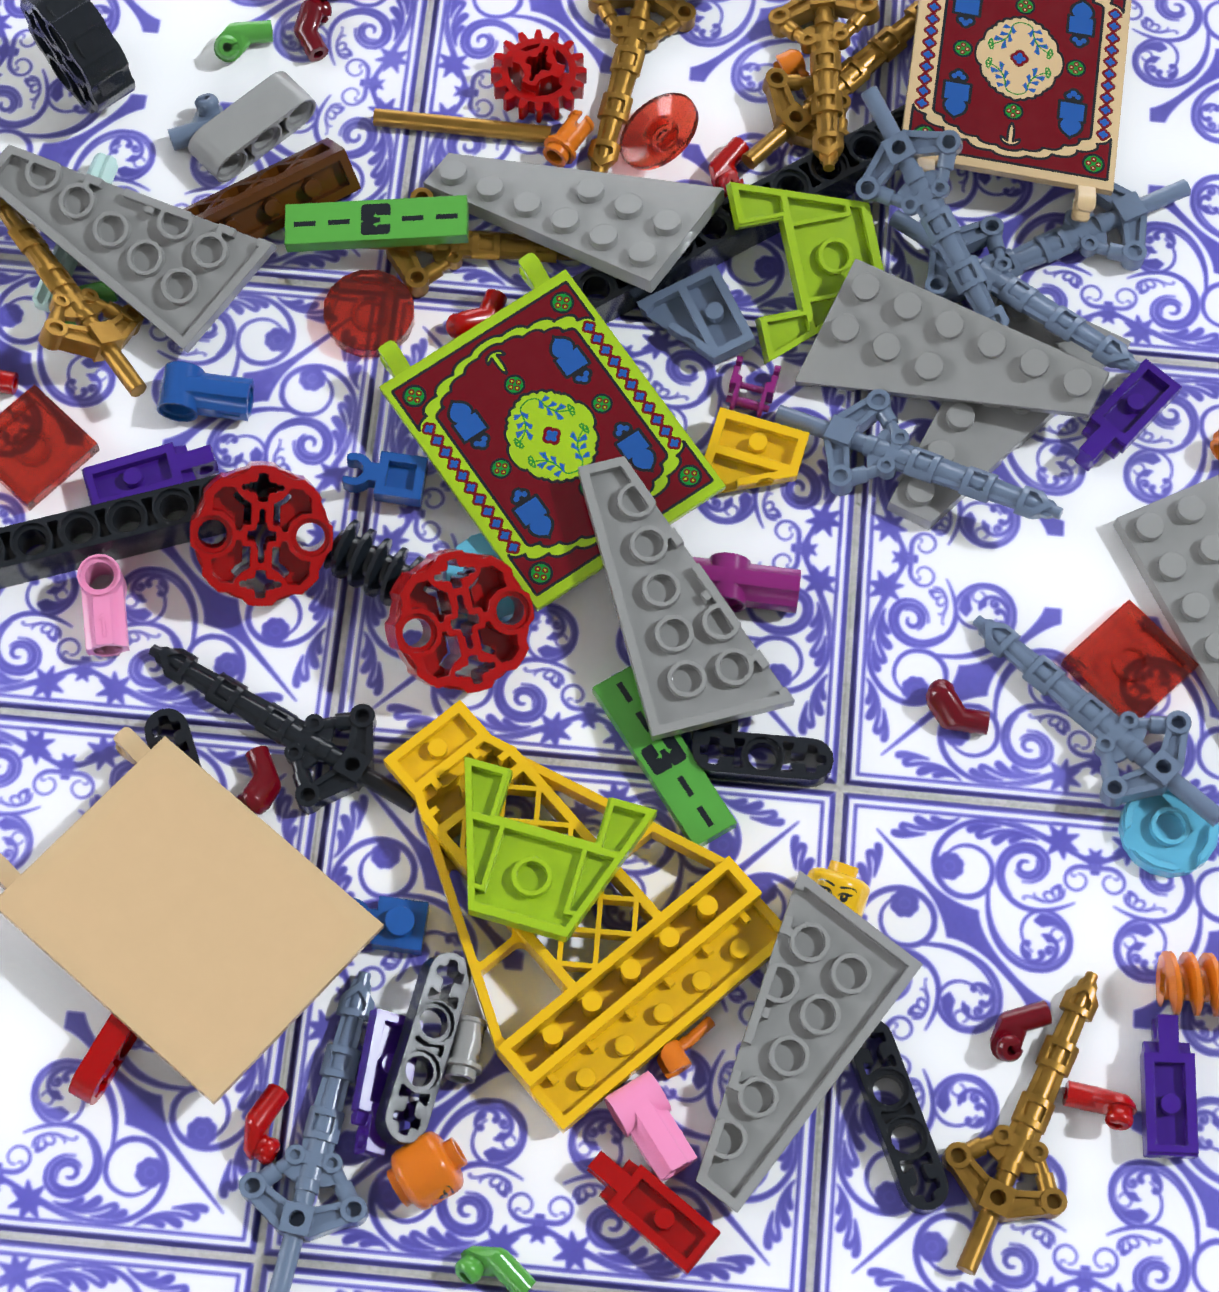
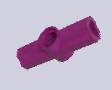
[693,552,801,613]

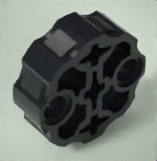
[20,0,136,114]

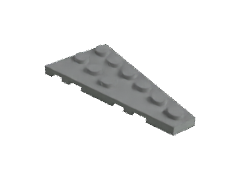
[423,153,725,293]
[794,259,1110,418]

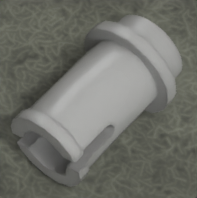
[445,1015,487,1084]

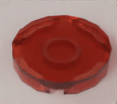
[323,270,415,357]

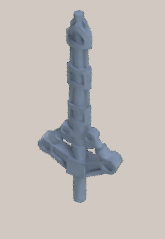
[856,86,1010,326]
[948,179,1191,303]
[889,210,1140,373]
[775,389,1064,520]
[973,615,1219,827]
[239,971,375,1292]

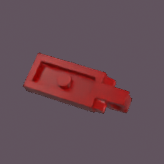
[587,1151,721,1275]

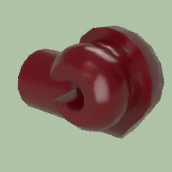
[293,0,332,62]
[926,679,990,735]
[236,746,281,815]
[990,1000,1052,1062]

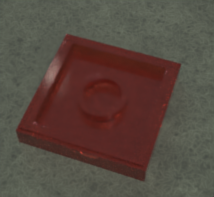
[0,384,100,511]
[1061,599,1199,718]

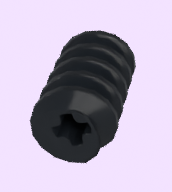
[324,519,428,607]

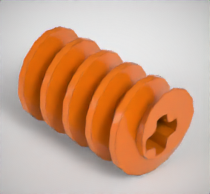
[1156,951,1219,1017]

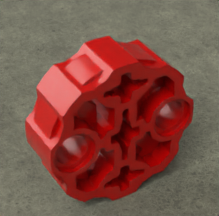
[190,461,333,606]
[384,549,535,693]

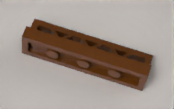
[184,137,361,239]

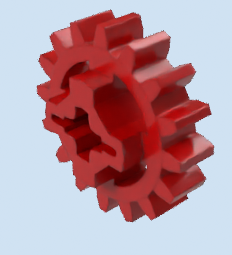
[491,29,587,123]

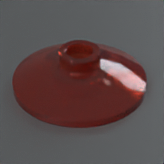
[619,92,699,170]

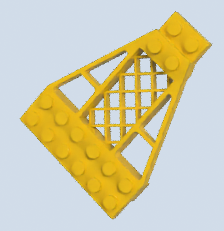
[383,700,782,1134]

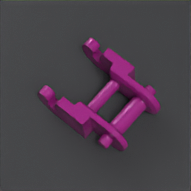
[726,355,781,419]

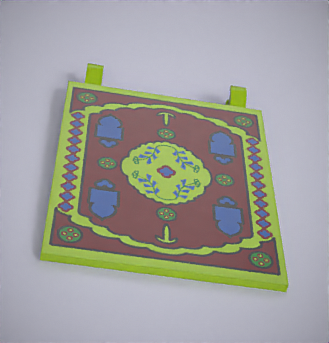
[378,252,726,612]

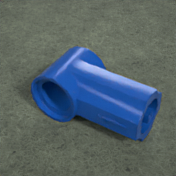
[156,361,254,422]

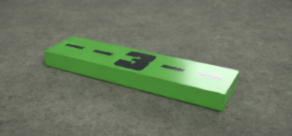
[284,195,469,252]
[592,666,737,847]

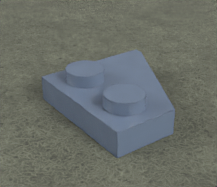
[636,264,756,365]

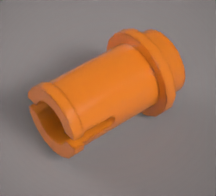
[543,110,594,167]

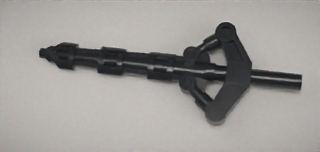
[149,644,416,814]

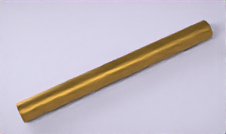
[373,108,552,143]

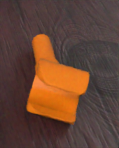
[773,49,810,77]
[657,1016,715,1079]

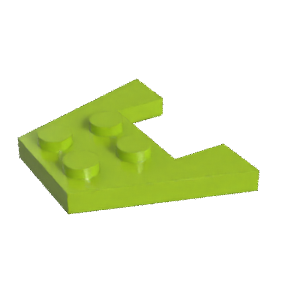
[726,182,884,364]
[464,756,658,943]

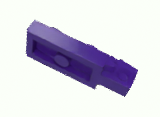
[1074,359,1182,472]
[81,442,219,505]
[351,1008,423,1158]
[1140,1014,1199,1159]

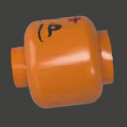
[386,1131,468,1210]

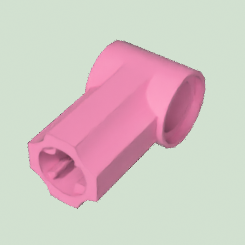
[77,554,130,657]
[604,1071,698,1182]

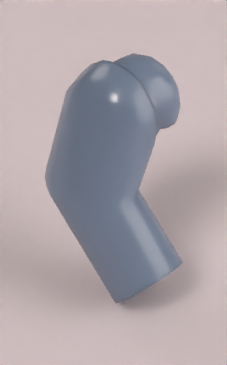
[167,93,223,151]

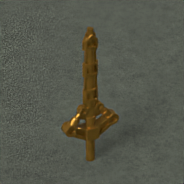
[587,0,696,173]
[742,0,919,169]
[768,0,880,172]
[363,187,574,298]
[0,197,147,397]
[942,971,1099,1276]

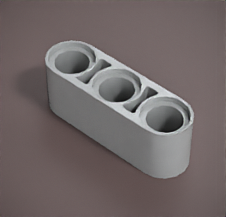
[188,71,316,183]

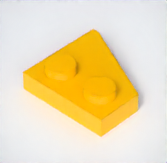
[704,407,810,494]

